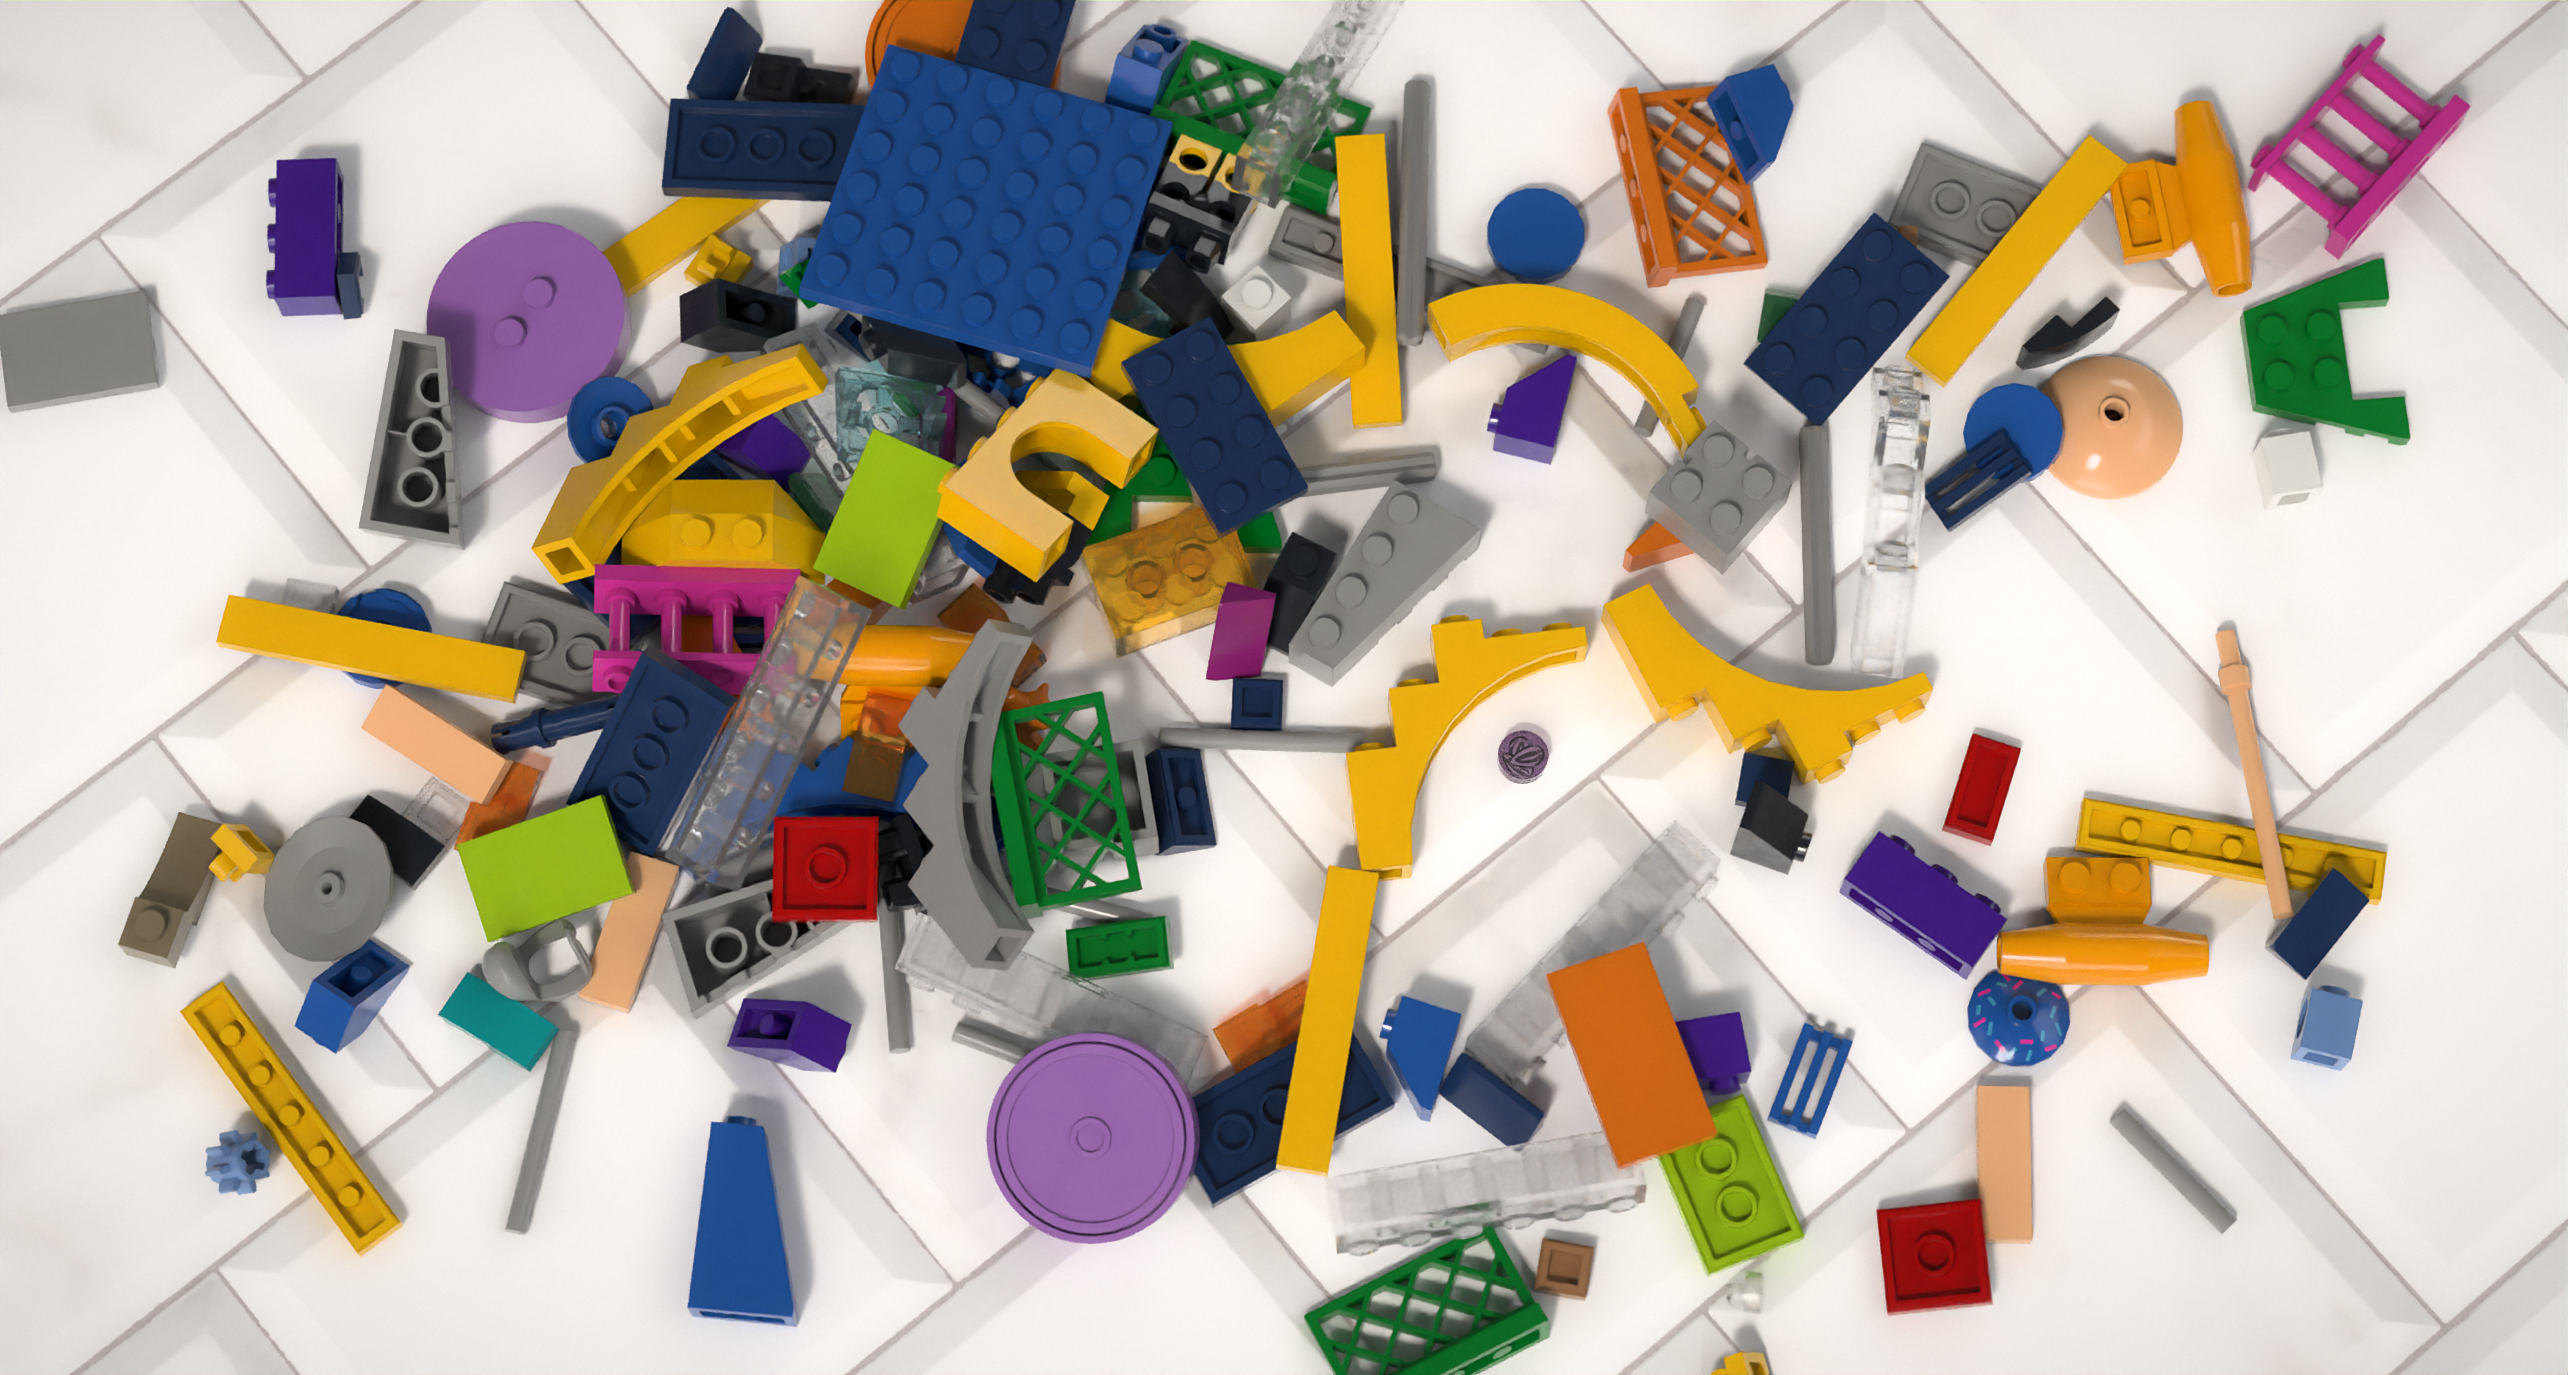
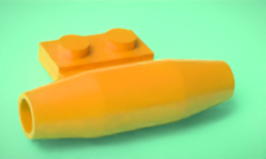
[2109,100,2252,297]
[786,624,976,747]
[1996,857,2209,986]

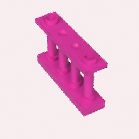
[2247,34,2471,260]
[592,564,802,696]

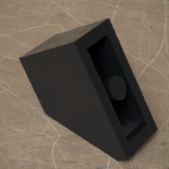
[679,278,796,353]
[858,315,967,389]
[1263,532,1337,657]
[1730,780,1813,875]

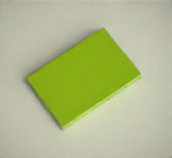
[813,428,961,609]
[456,795,636,943]
[1656,1094,1805,1278]

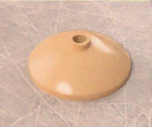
[2042,356,2183,499]

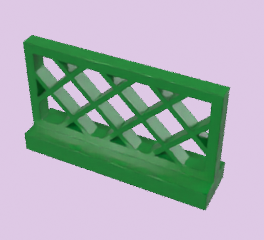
[1149,39,1372,216]
[991,691,1143,919]
[1303,1221,1550,1375]

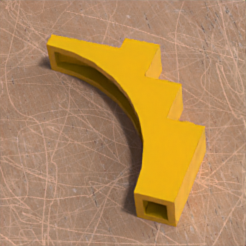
[1082,310,1365,428]
[531,343,829,585]
[1601,583,1933,785]
[1345,615,1588,882]

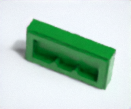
[1065,915,1174,983]

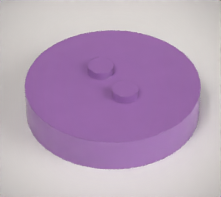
[426,221,632,423]
[986,1031,1200,1244]

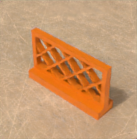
[1607,85,1768,288]

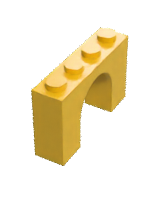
[936,368,1159,582]

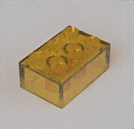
[1081,507,1259,658]

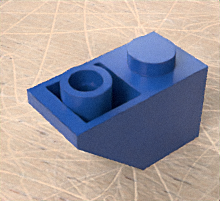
[1104,24,1189,115]

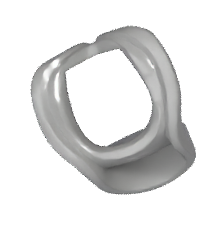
[482,919,592,1003]

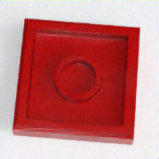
[772,817,879,923]
[1876,1198,1994,1316]

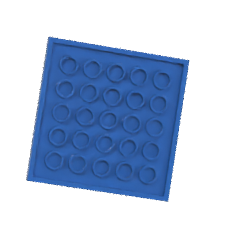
[799,44,1173,378]

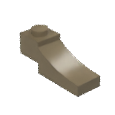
[118,812,223,969]

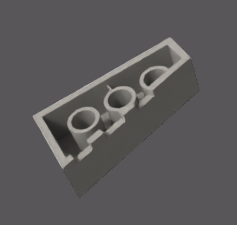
[358,329,465,550]
[1289,480,1481,687]
[661,879,855,1019]

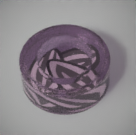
[1497,730,1549,784]

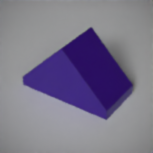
[712,414,815,494]

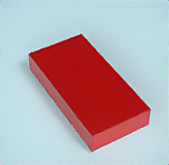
[1942,733,2021,846]

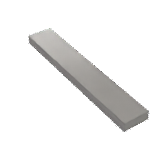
[1268,206,1549,355]

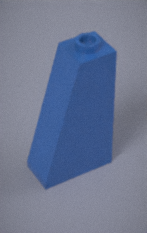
[687,1116,798,1327]

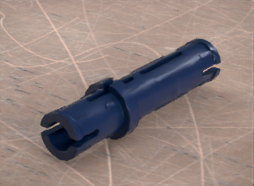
[491,693,621,755]

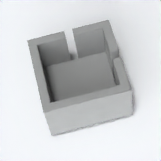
[1645,420,1793,575]
[1041,739,1159,869]

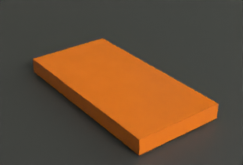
[1545,942,1718,1171]

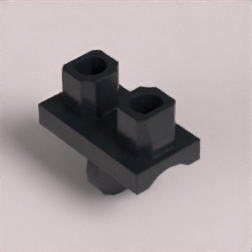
[878,813,934,916]

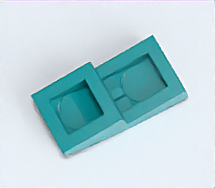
[438,972,559,1072]

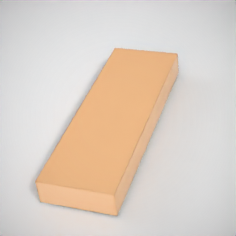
[361,684,513,806]
[579,852,681,1013]
[1975,1085,2033,1244]

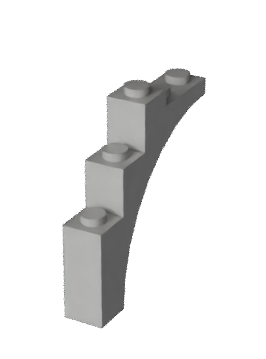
[898,619,1035,971]

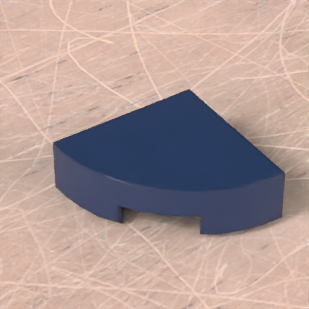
[337,252,364,319]

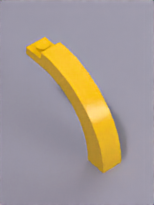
[1426,284,1707,460]

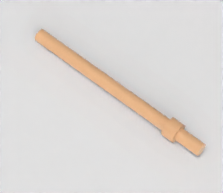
[2215,629,2294,919]

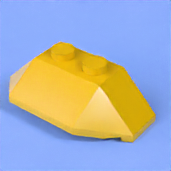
[621,480,825,584]

